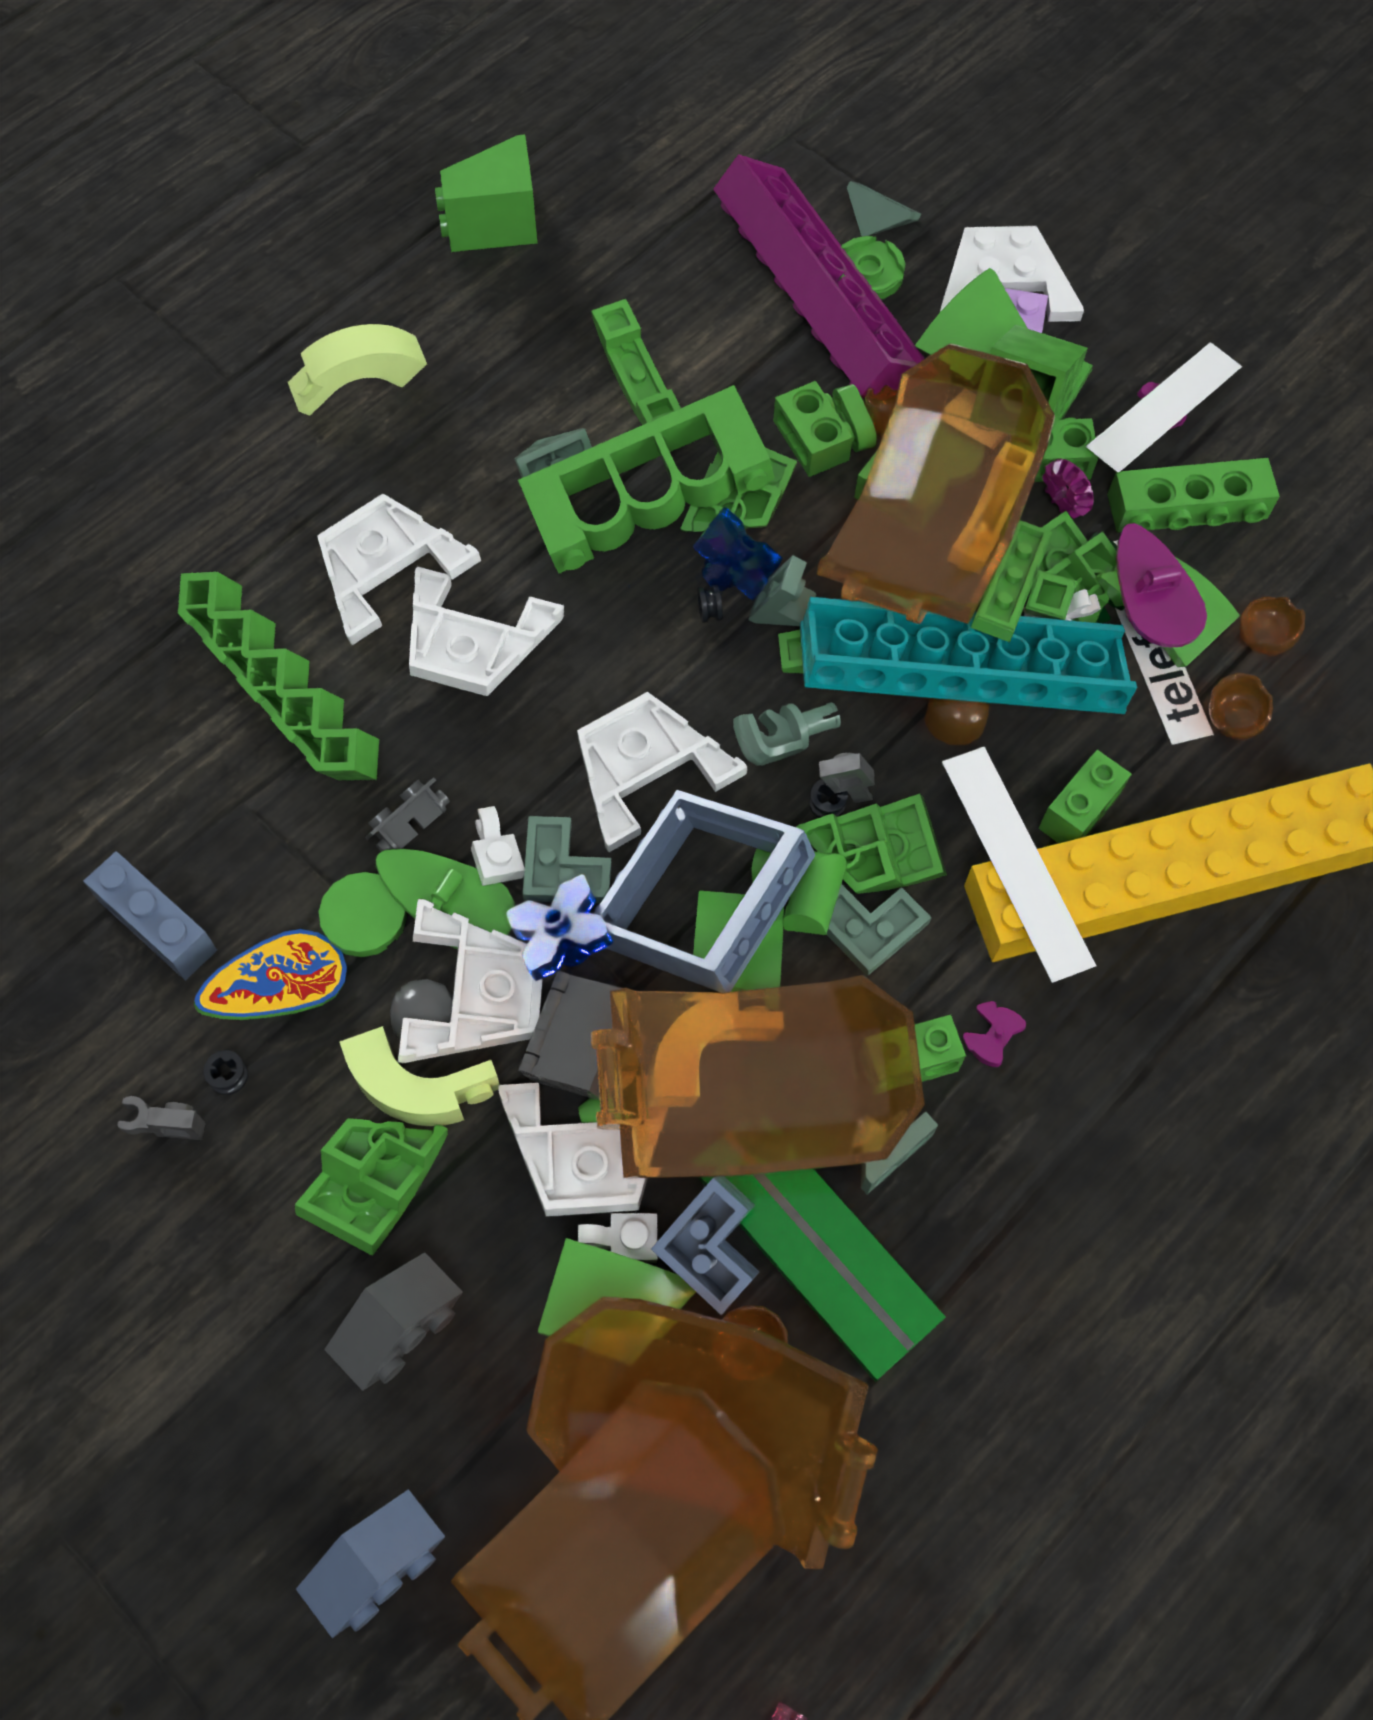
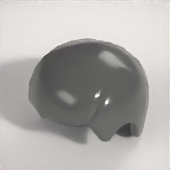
[390,979,453,1040]

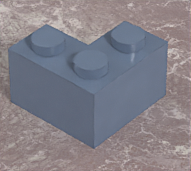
[651,1174,759,1315]
[296,1489,445,1638]

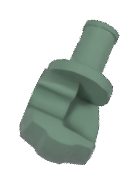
[733,702,841,766]

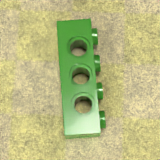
[1107,458,1280,533]

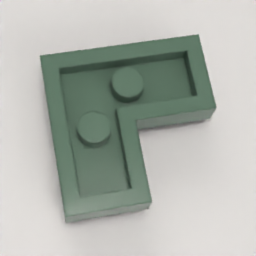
[523,816,612,904]
[827,884,932,976]

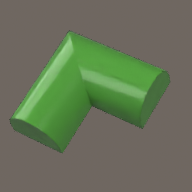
[752,848,847,935]

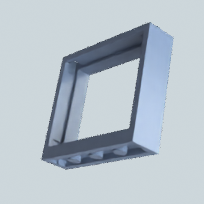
[587,790,815,995]

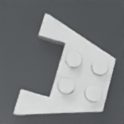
[940,226,1084,322]
[317,494,481,645]
[409,567,564,696]
[577,692,747,852]
[398,899,545,1063]
[498,1076,668,1216]

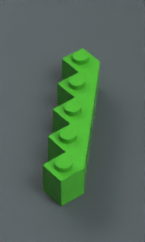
[178,572,379,780]

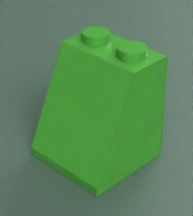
[435,134,537,252]
[970,325,1088,446]

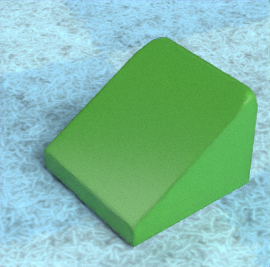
[1025,570,1078,620]

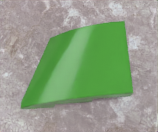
[915,268,1027,383]
[681,448,797,533]
[1031,511,1117,623]
[1095,557,1240,667]
[796,794,947,894]
[693,891,784,1008]
[295,1118,448,1256]
[538,1238,696,1365]

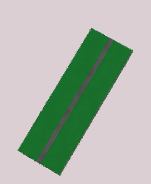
[690,1115,946,1382]

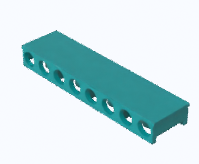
[800,597,1137,714]

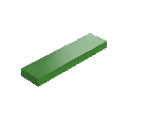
[971,519,1052,642]

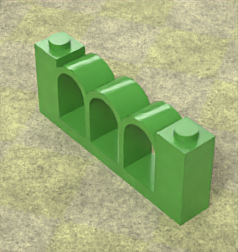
[518,385,775,573]

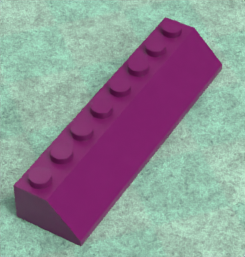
[713,154,934,400]

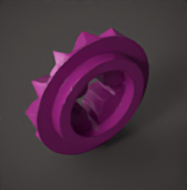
[1042,458,1094,518]

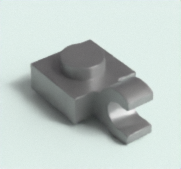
[819,753,875,803]
[117,1096,205,1140]

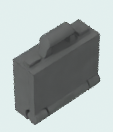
[518,971,646,1101]

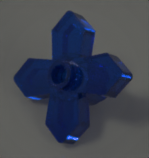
[693,507,783,600]
[506,875,614,981]

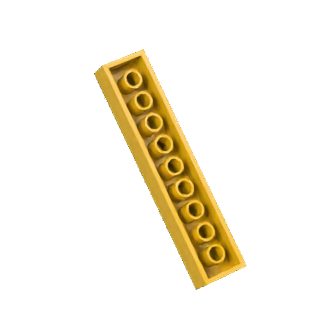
[964,763,1373,962]

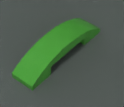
[592,299,681,425]

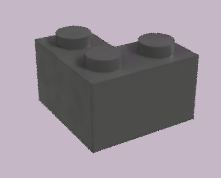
[324,1252,463,1391]

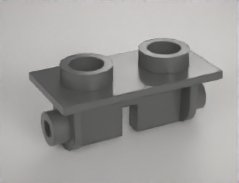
[365,777,450,852]

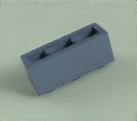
[83,851,217,981]

